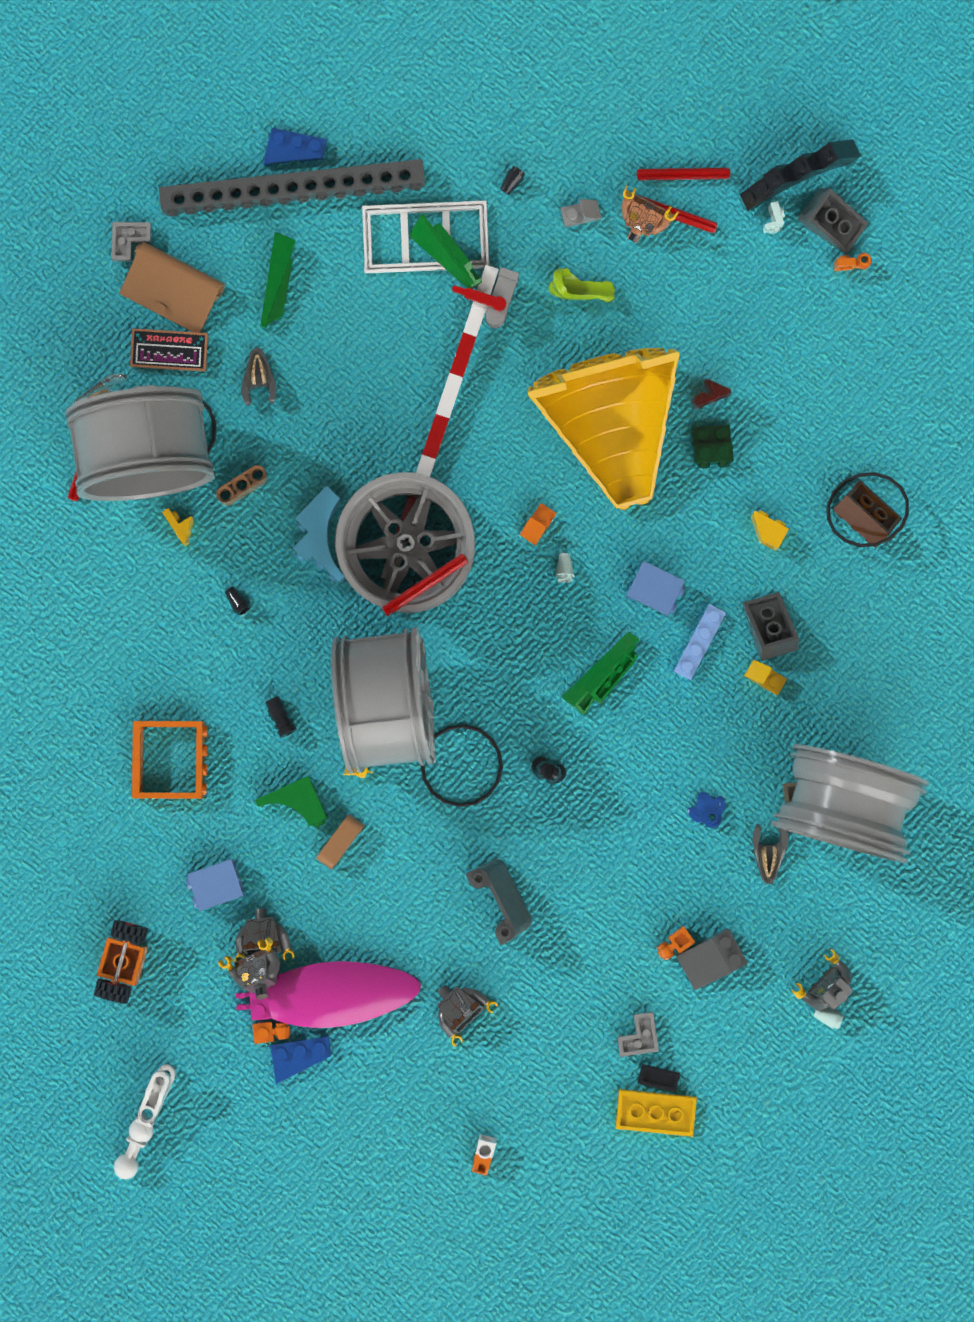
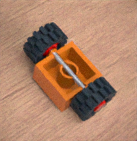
[93,920,149,1004]

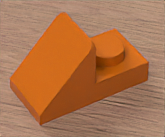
[520,503,557,546]

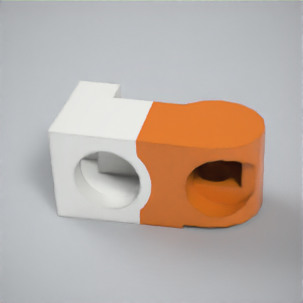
[471,1134,497,1176]

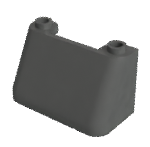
[466,859,532,945]

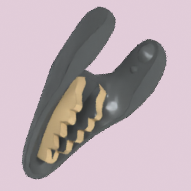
[241,348,276,406]
[752,824,789,884]

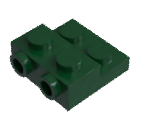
[691,425,734,469]

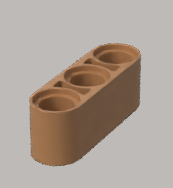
[216,465,268,506]
[316,814,365,870]

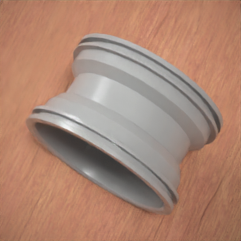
[335,472,475,613]
[771,744,929,864]

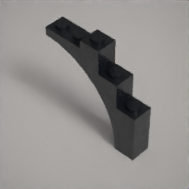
[739,139,861,211]

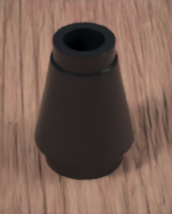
[500,165,526,195]
[225,587,251,616]

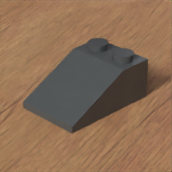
[798,188,868,254]
[743,592,799,661]
[676,928,748,990]

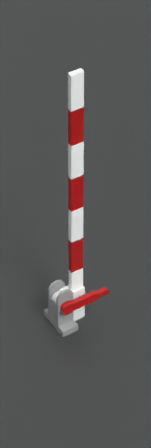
[381,265,519,579]

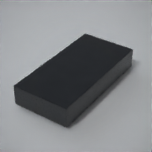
[637,1064,680,1092]

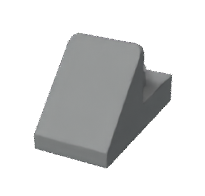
[561,199,601,228]

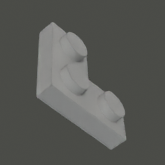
[111,222,152,261]
[617,1012,659,1057]

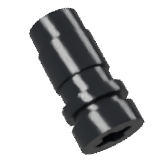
[265,696,297,738]

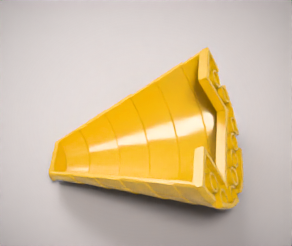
[527,348,680,510]

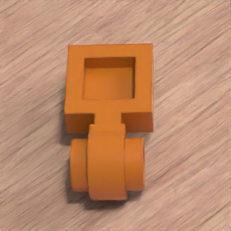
[833,253,872,271]
[656,926,695,961]
[252,1021,291,1044]

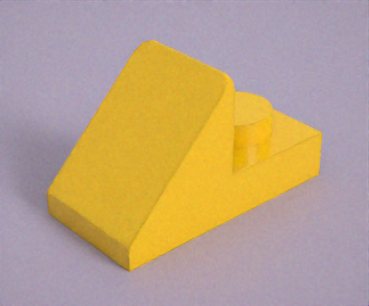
[162,508,194,546]
[744,660,787,696]

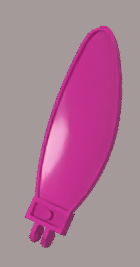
[235,961,421,1028]

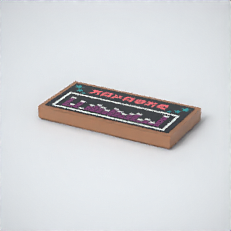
[130,328,209,372]

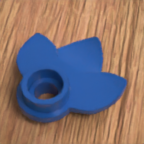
[687,792,726,828]

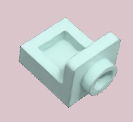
[763,201,785,234]

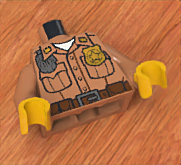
[621,186,679,243]

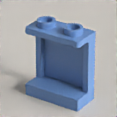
[626,561,686,617]
[186,859,246,911]

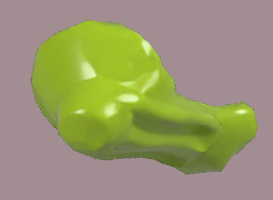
[548,268,615,303]

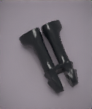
[531,756,566,784]

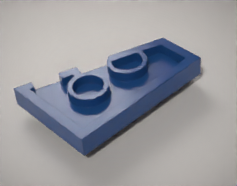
[263,128,327,166]
[270,1036,331,1084]

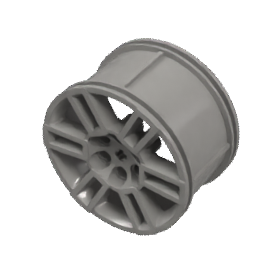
[65,385,215,501]
[331,627,436,774]

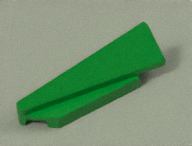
[410,214,482,289]
[260,232,296,329]
[562,632,639,716]

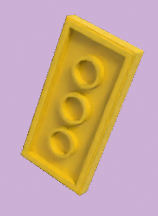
[615,1089,697,1137]

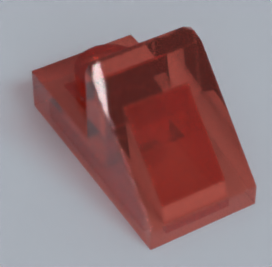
[692,379,732,410]

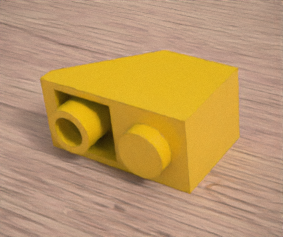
[751,510,789,551]

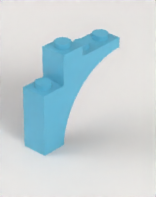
[293,486,346,584]

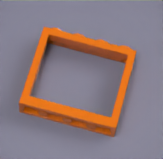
[132,721,208,799]

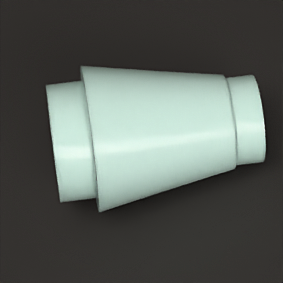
[555,553,574,583]
[813,1008,844,1029]

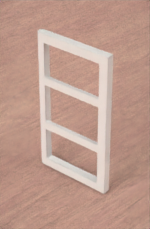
[362,201,490,274]

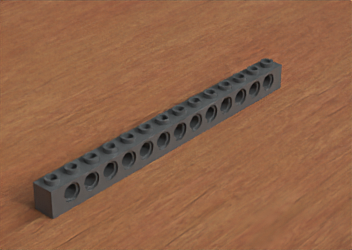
[159,159,425,216]

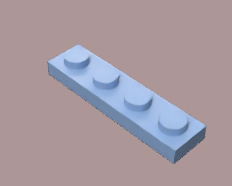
[673,604,726,680]

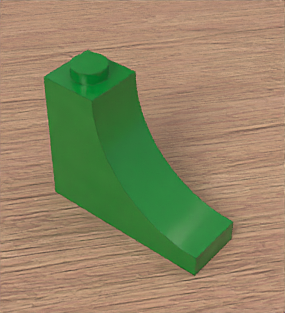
[255,776,328,828]

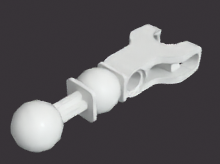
[114,1064,176,1179]

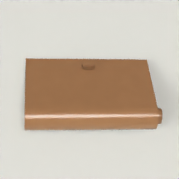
[119,242,225,333]

